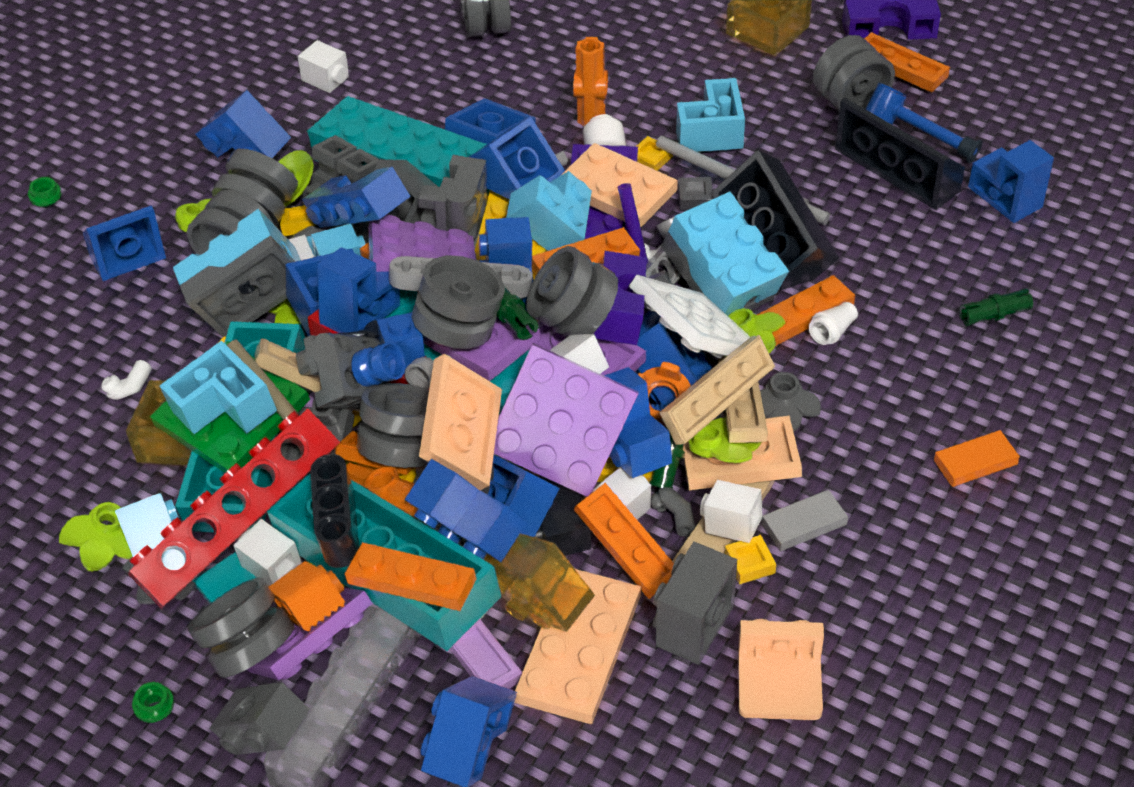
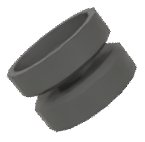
[460,0,511,38]
[813,35,895,111]
[212,149,298,226]
[187,189,274,255]
[526,246,618,338]
[411,255,505,349]
[356,383,429,468]
[188,578,295,678]

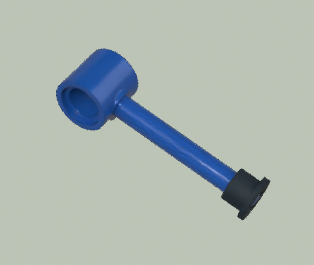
[865,83,983,164]

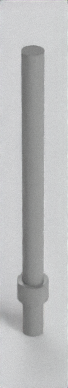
[656,135,830,226]

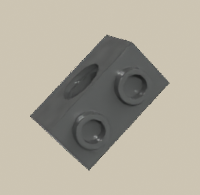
[209,682,310,755]

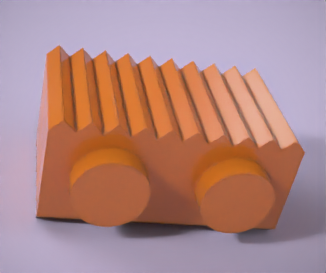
[269,560,345,631]

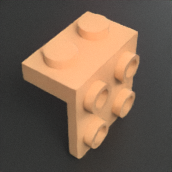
[738,619,824,720]

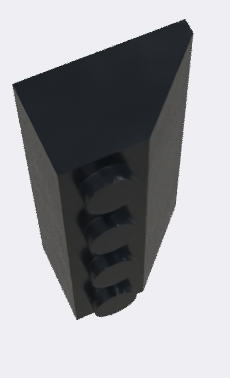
[835,98,965,210]
[711,150,839,291]

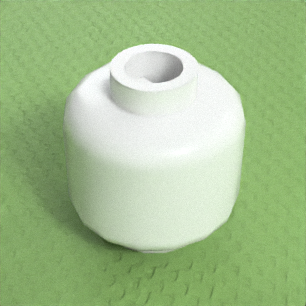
[583,114,626,146]

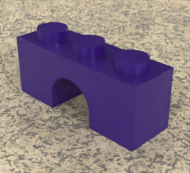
[842,0,941,40]
[594,250,647,345]

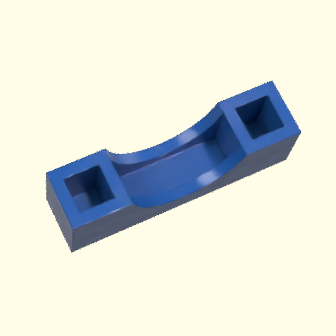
[302,167,411,228]

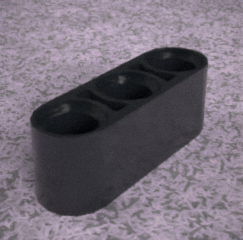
[310,454,359,568]

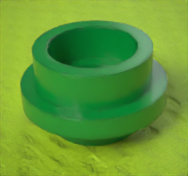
[28,177,62,207]
[132,682,174,723]

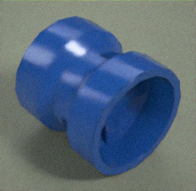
[351,342,406,387]

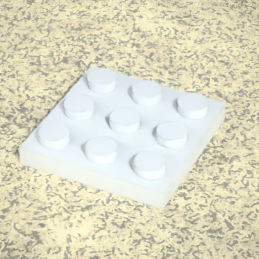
[629,275,750,358]

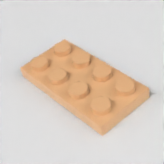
[514,567,641,725]

